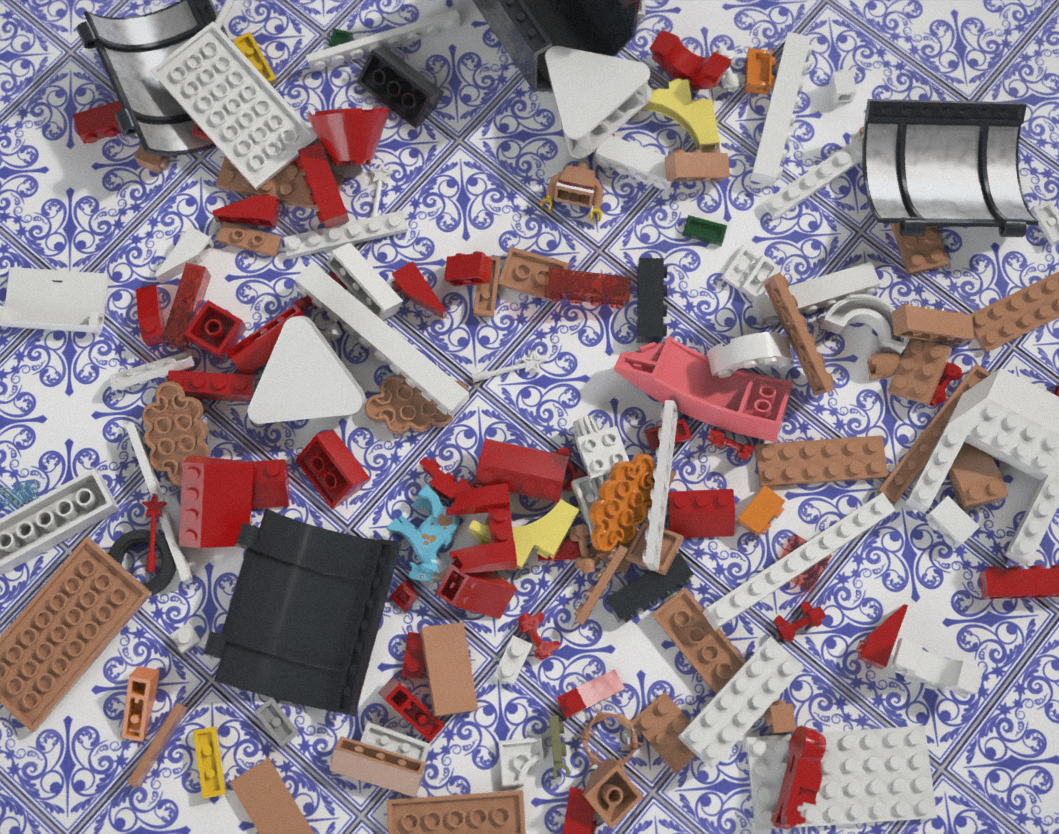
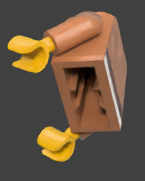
[540,163,603,222]

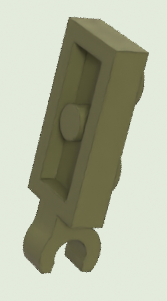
[549,715,570,779]

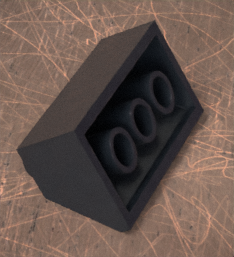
[356,46,444,129]

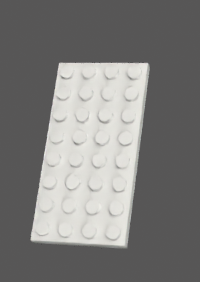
[150,22,319,190]
[746,726,937,830]

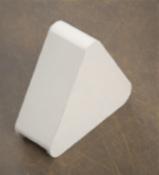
[545,46,652,158]
[247,316,366,424]

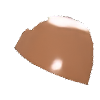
[867,353,901,380]

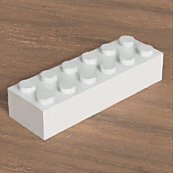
[0,468,120,575]
[678,636,805,769]

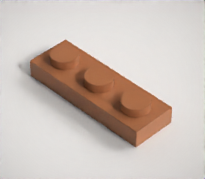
[473,256,501,318]

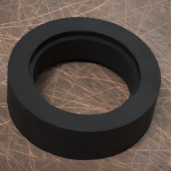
[108,529,176,596]

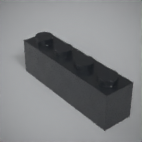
[637,258,668,343]
[605,552,694,623]

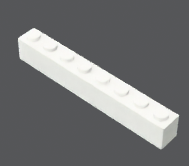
[750,32,813,186]

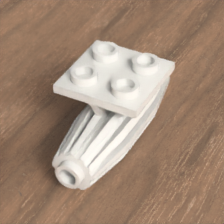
[573,415,630,491]

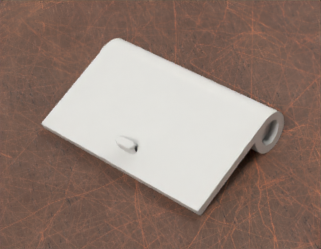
[0,267,109,333]

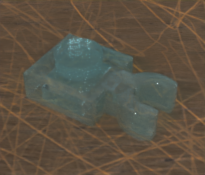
[0,479,39,505]

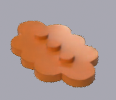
[589,454,655,552]

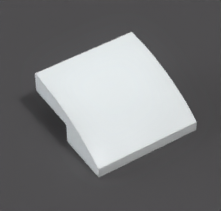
[720,244,780,298]

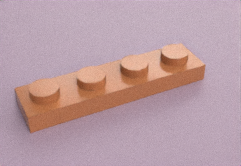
[574,545,628,625]

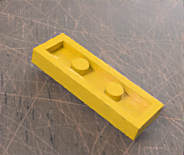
[233,32,277,85]
[193,726,227,799]

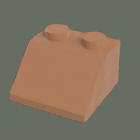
[583,758,644,829]

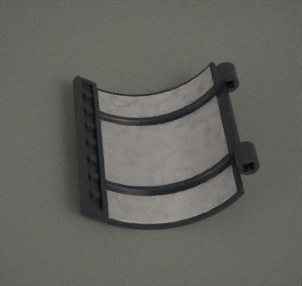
[76,0,230,156]
[862,99,1039,238]

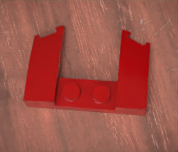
[446,483,517,574]

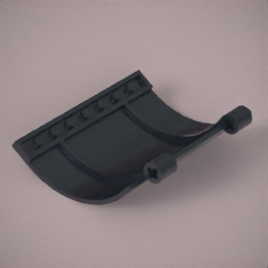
[203,509,401,717]

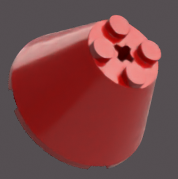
[307,108,389,167]

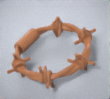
[576,709,644,771]

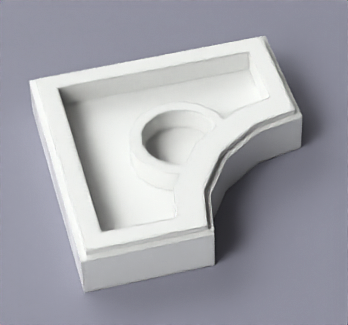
[498,737,545,787]

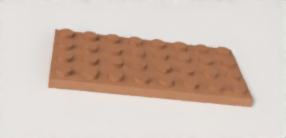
[0,536,152,732]

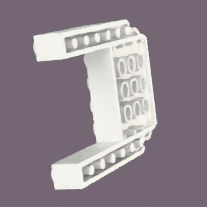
[905,368,1059,566]

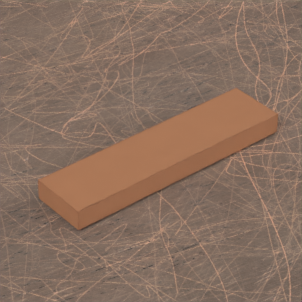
[128,702,189,788]

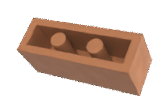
[664,149,730,182]

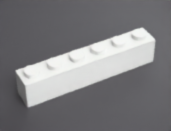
[752,261,880,326]

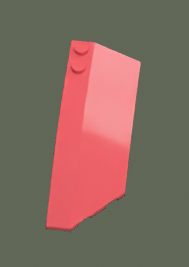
[614,336,793,443]

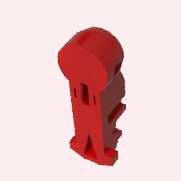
[771,725,826,830]

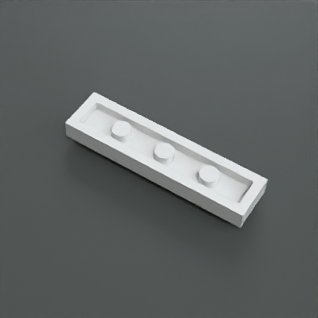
[110,350,195,391]

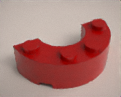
[649,29,731,90]

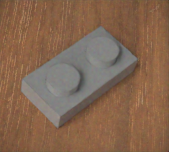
[254,698,300,747]

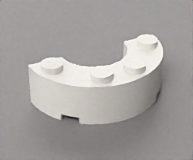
[820,294,907,355]
[707,332,794,378]
[891,638,984,697]

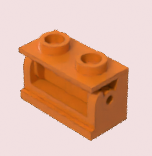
[744,48,775,94]
[736,485,785,538]

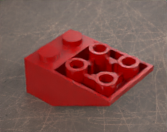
[436,558,518,619]

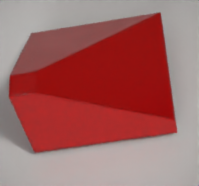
[390,579,419,612]

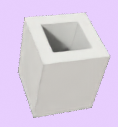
[829,70,857,103]

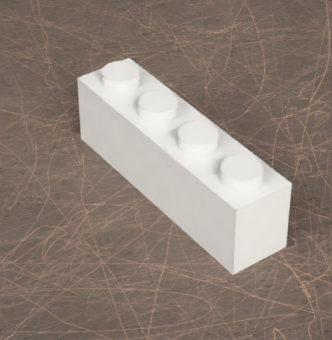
[595,135,673,190]
[326,243,403,320]

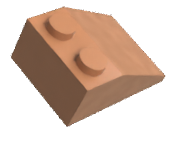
[948,444,1008,510]

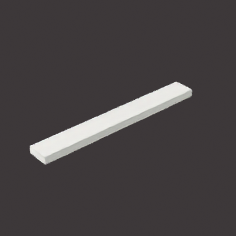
[125,422,194,585]

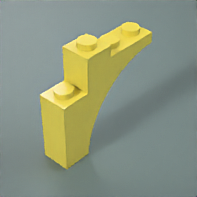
[641,79,720,153]
[469,499,579,571]

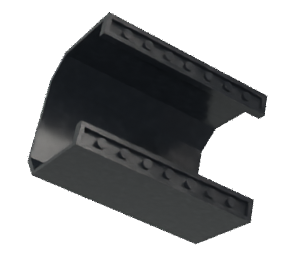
[472,0,640,92]

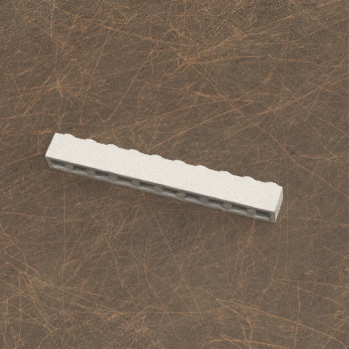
[295,262,469,417]
[702,493,895,631]

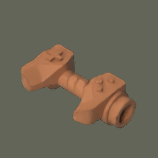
[569,524,600,574]

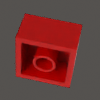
[184,300,247,362]

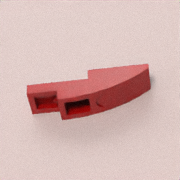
[419,457,478,503]

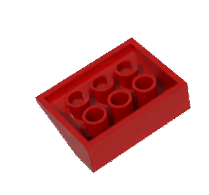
[179,455,254,548]

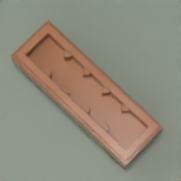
[216,222,282,257]

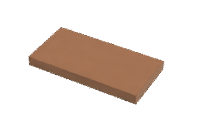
[420,622,478,717]
[229,757,315,834]

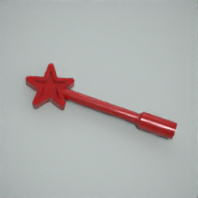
[142,494,167,573]

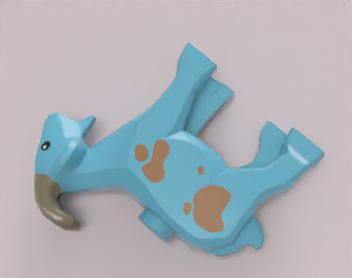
[387,484,460,583]

